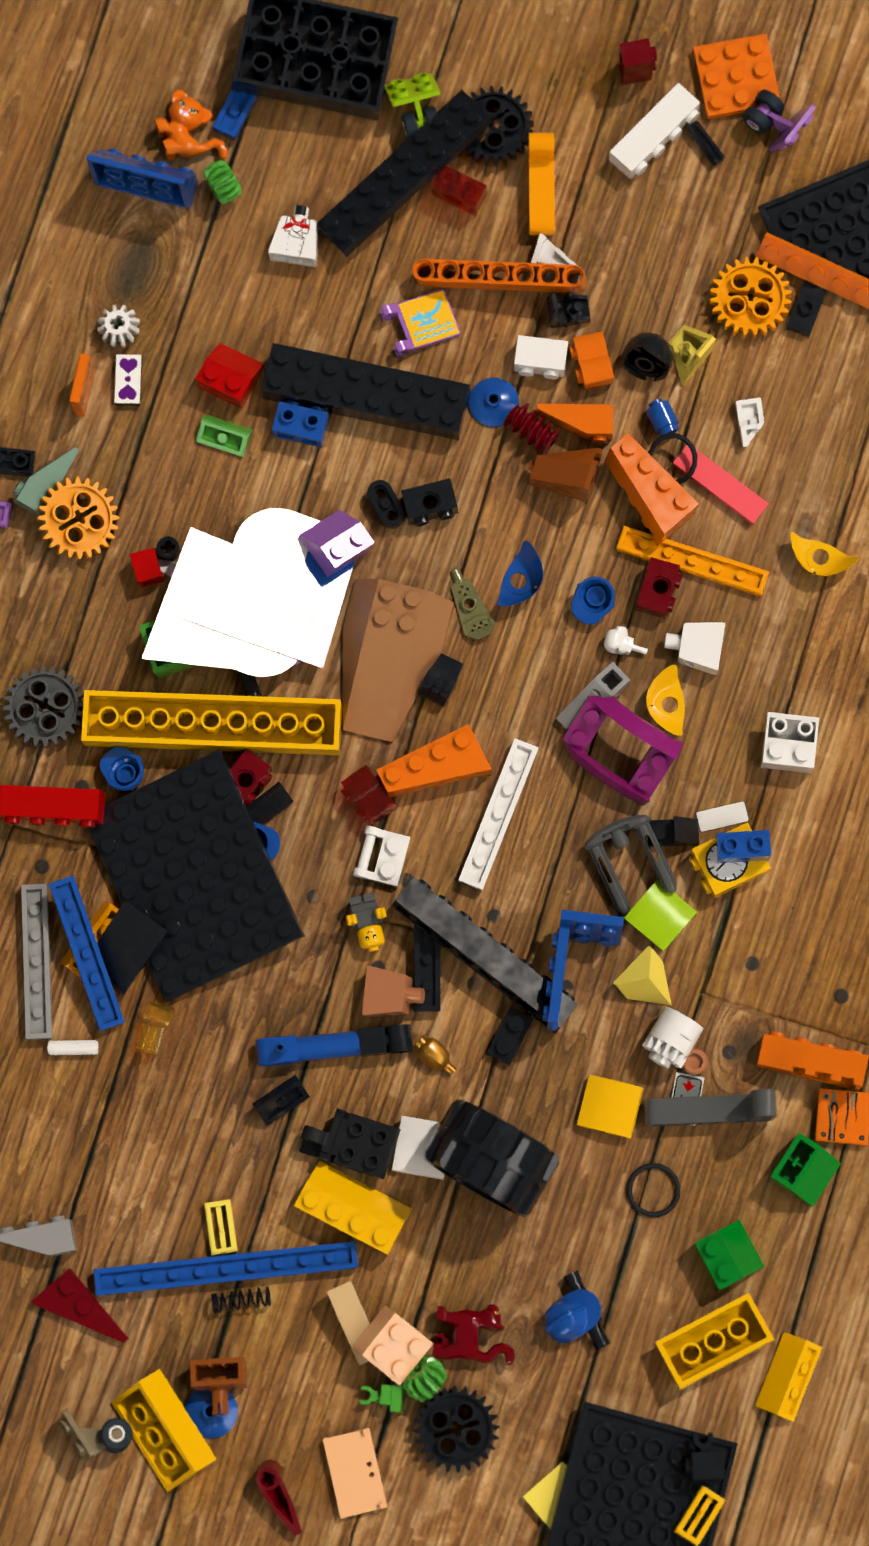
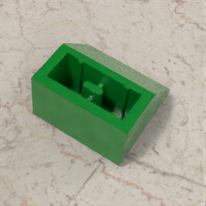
[769,1132,841,1207]

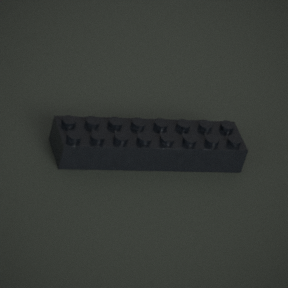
[261,343,470,440]

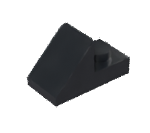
[647,816,699,847]

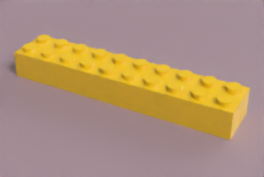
[81,690,342,756]

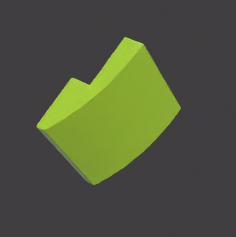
[624,879,698,951]

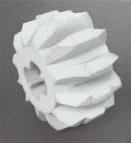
[97,304,140,347]

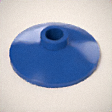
[469,378,519,427]
[185,1390,238,1438]

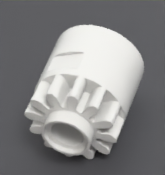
[642,1006,704,1069]

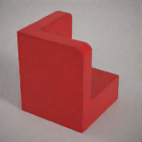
[129,548,164,589]

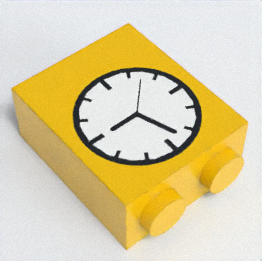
[689,822,771,898]

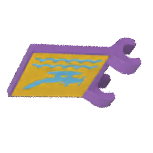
[380,289,461,358]

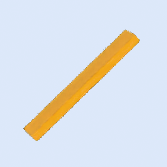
[616,526,770,597]

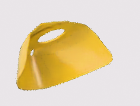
[790,532,859,576]
[646,664,685,736]

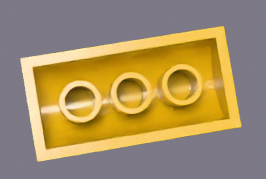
[655,1293,774,1390]

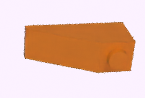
[537,403,613,444]

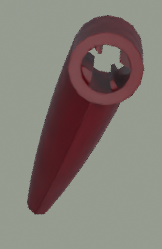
[256,1459,302,1536]

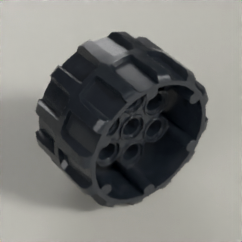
[424,1099,559,1217]

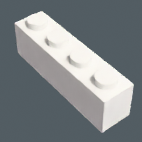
[609,83,700,180]

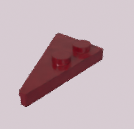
[31,1268,129,1343]

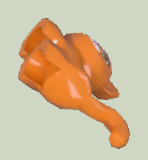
[154,90,228,160]

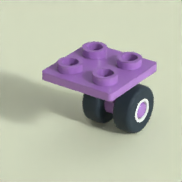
[742,90,816,152]

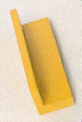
[756,1332,822,1422]

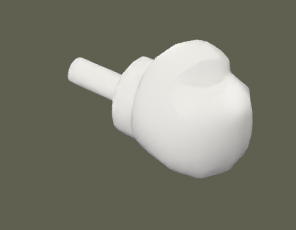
[604,626,648,655]

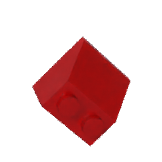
[195,343,265,409]

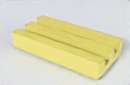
[204,1199,238,1256]

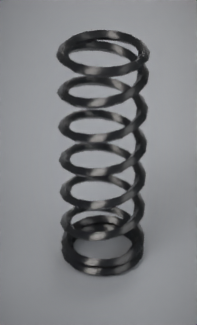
[211,1286,271,1313]

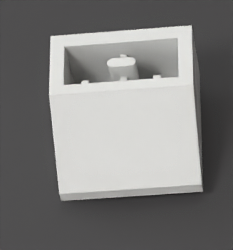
[760,712,819,774]

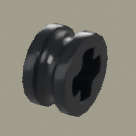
[156,536,180,561]

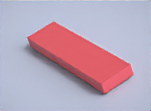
[672,445,769,525]

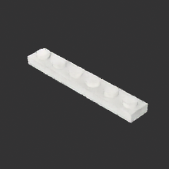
[458,739,539,891]

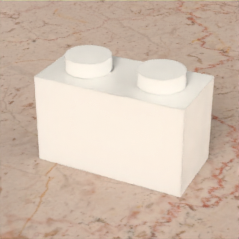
[514,335,568,379]

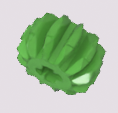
[203,159,241,204]
[402,1356,447,1402]

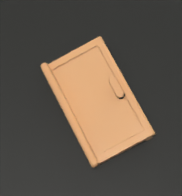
[323,1428,387,1519]

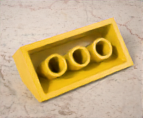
[294,1161,412,1256]
[111,1369,216,1492]

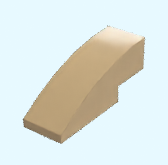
[327,1281,370,1366]

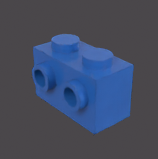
[272,400,329,448]

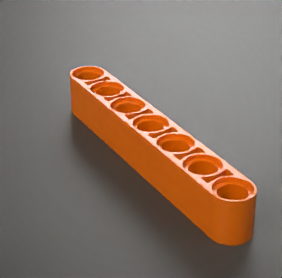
[412,259,587,293]

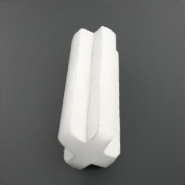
[47,1040,99,1055]

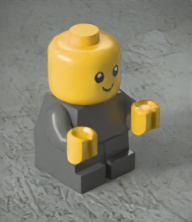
[346,893,387,952]

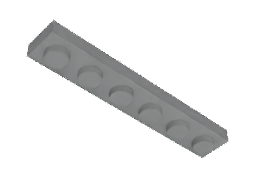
[21,884,53,1040]

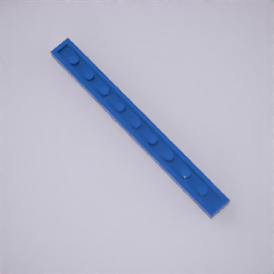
[94,1241,358,1296]

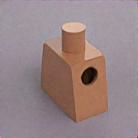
[362,966,425,1018]

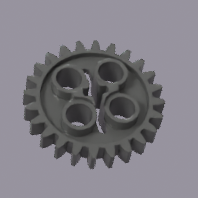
[3,665,84,749]

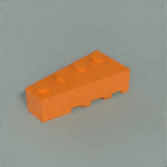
[604,433,699,546]
[376,724,492,797]
[756,1031,869,1091]

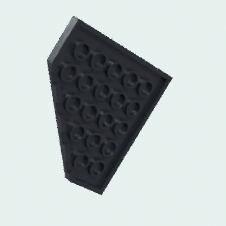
[757,160,869,279]

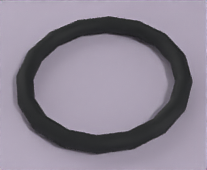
[648,433,697,484]
[627,1163,681,1217]

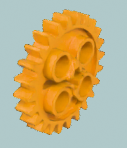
[710,257,792,338]
[36,477,119,560]

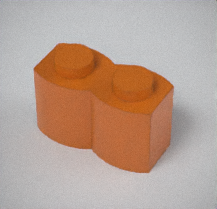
[569,331,614,390]

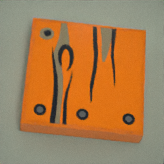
[69,353,95,417]
[815,1088,869,1146]

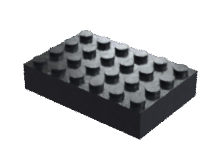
[232,0,399,121]

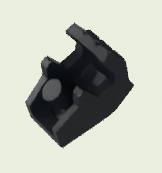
[546,292,591,328]
[420,653,463,707]

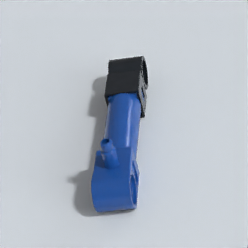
[255,1024,413,1067]

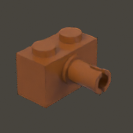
[190,1357,247,1416]

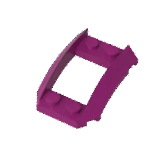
[562,695,683,806]

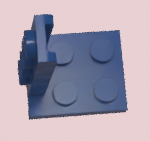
[543,910,624,1031]

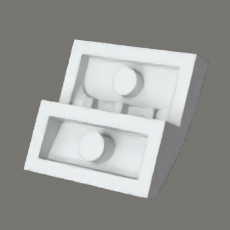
[392,1116,445,1180]

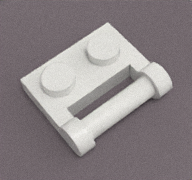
[353,826,411,888]

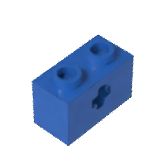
[715,830,771,864]

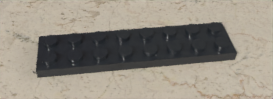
[316,89,494,257]

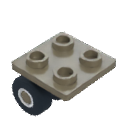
[59,1409,133,1462]

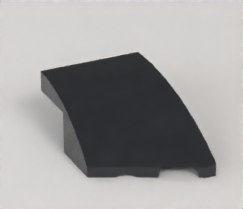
[97,901,168,995]

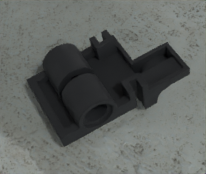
[299,1108,401,1179]

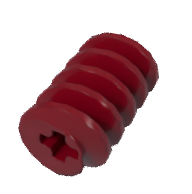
[503,403,560,454]

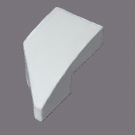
[735,397,764,447]

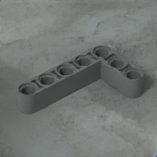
[643,1089,777,1127]

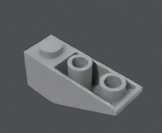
[556,662,630,730]
[0,1215,78,1257]

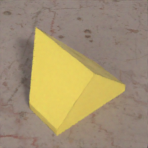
[669,325,716,386]
[613,946,672,1006]

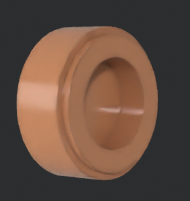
[682,1049,708,1075]

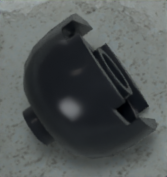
[621,332,673,381]

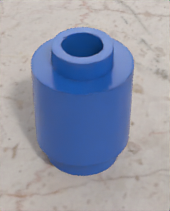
[646,398,679,436]

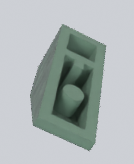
[12,447,79,517]

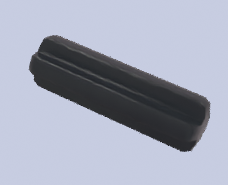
[687,121,724,166]

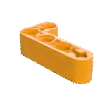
[529,132,555,236]

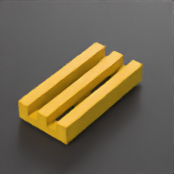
[674,1485,725,1546]

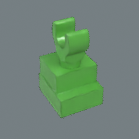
[360,1384,405,1412]

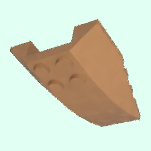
[343,579,454,743]

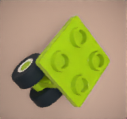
[385,73,440,139]

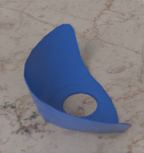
[496,540,543,607]

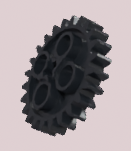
[465,86,534,167]
[414,1385,500,1473]

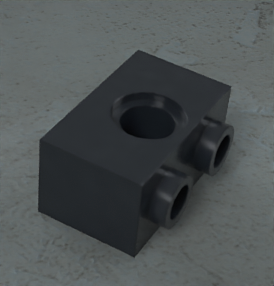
[401,478,458,527]

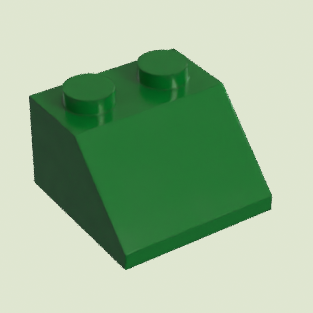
[693,1220,765,1291]

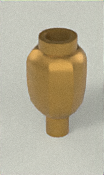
[414,1035,457,1076]

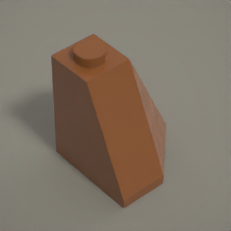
[526,448,603,502]

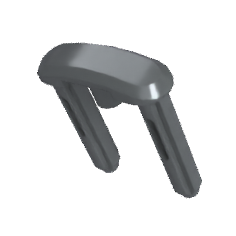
[584,815,677,915]

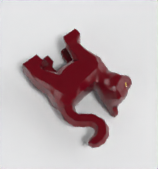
[432,1304,515,1365]

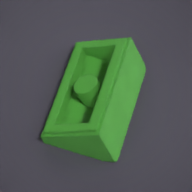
[196,415,253,457]

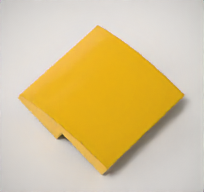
[577,1074,644,1139]

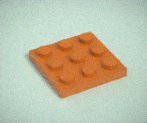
[693,34,780,120]

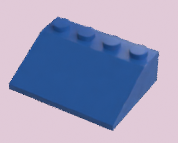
[86,148,198,210]

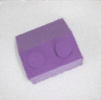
[299,510,375,577]

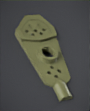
[450,568,495,641]

